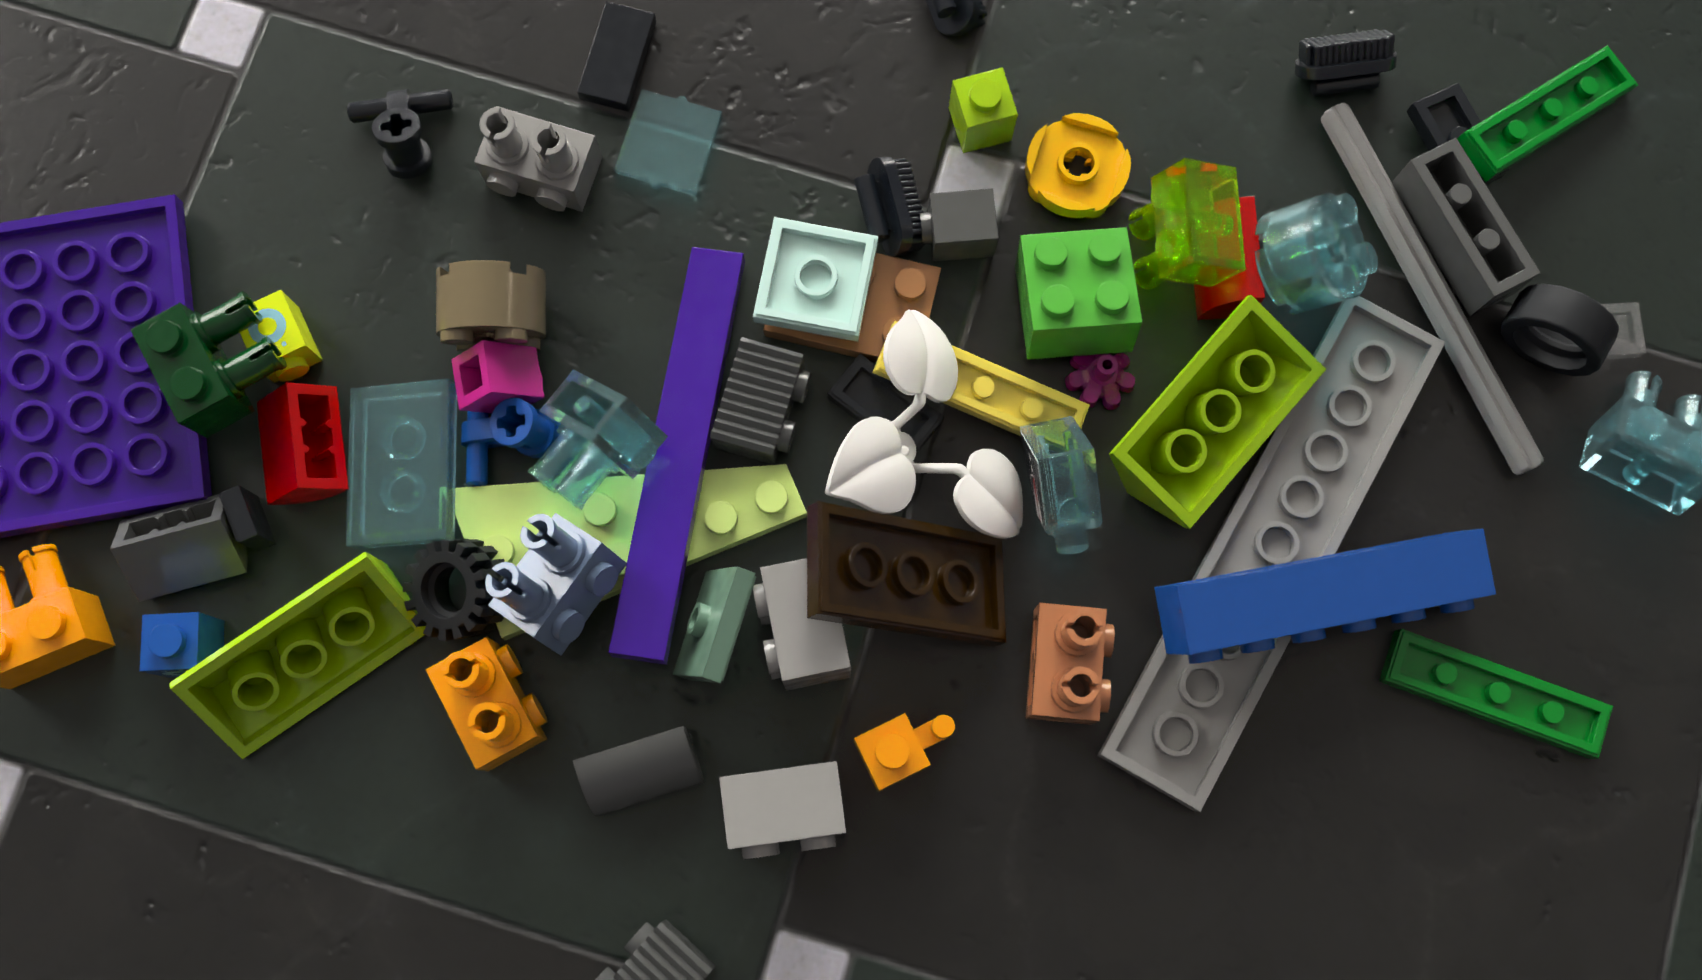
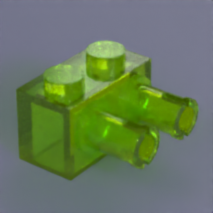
[1129,158,1246,290]

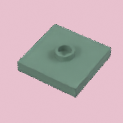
[672,566,756,683]

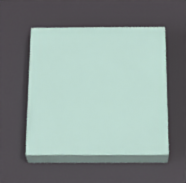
[753,217,878,342]

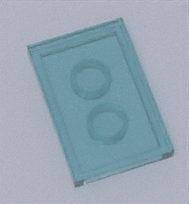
[346,378,457,549]

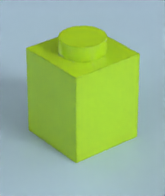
[949,67,1018,153]

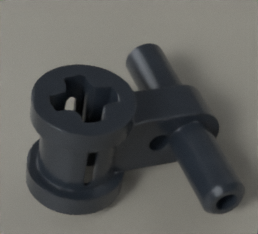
[347,89,454,179]

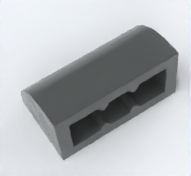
[110,494,248,602]
[572,726,705,817]

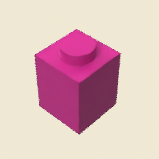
[451,340,545,413]

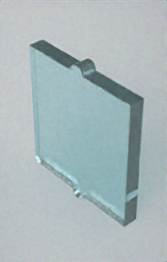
[614,89,723,196]

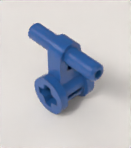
[461,398,560,487]

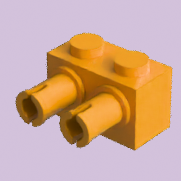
[0,544,116,689]
[426,637,548,772]

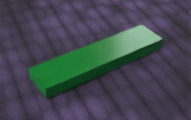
[1457,45,1638,182]
[1379,629,1613,759]

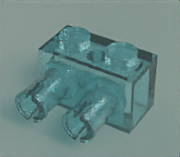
[528,369,668,510]
[1579,371,1702,516]

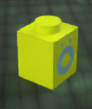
[240,290,323,383]

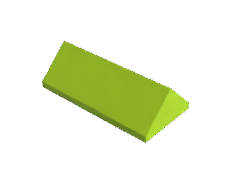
[1109,295,1326,529]
[169,552,426,760]

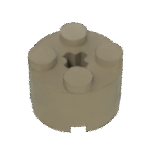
[436,260,546,353]

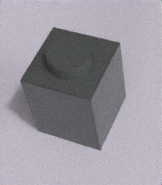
[920,188,999,262]

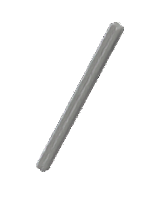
[1321,103,1544,475]

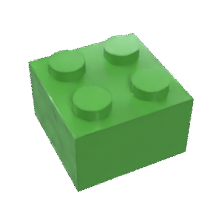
[1015,227,1142,360]

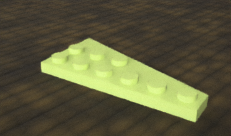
[446,464,807,640]

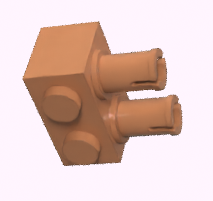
[1026,603,1115,725]

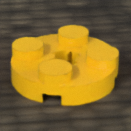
[1025,113,1131,219]

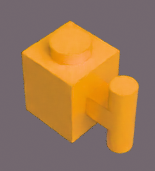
[854,713,955,792]

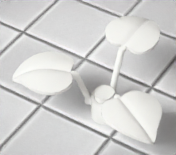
[825,309,1023,539]

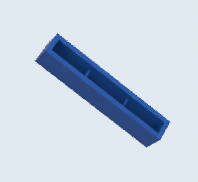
[1154,528,1496,664]

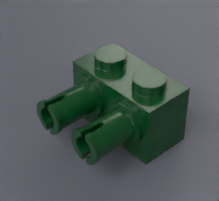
[131,291,287,438]

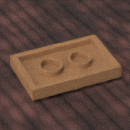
[763,253,941,362]

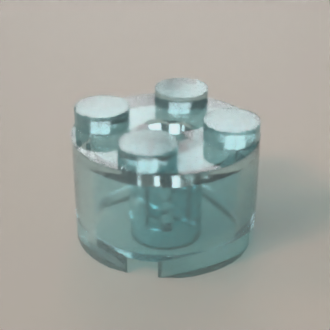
[1255,193,1378,315]

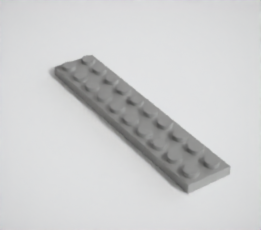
[1097,291,1446,812]

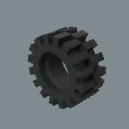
[403,539,505,641]

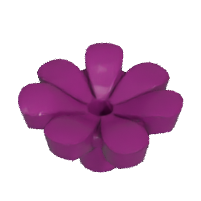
[1065,353,1135,410]

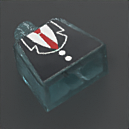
[1019,416,1103,555]

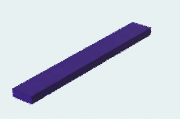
[608,247,745,665]

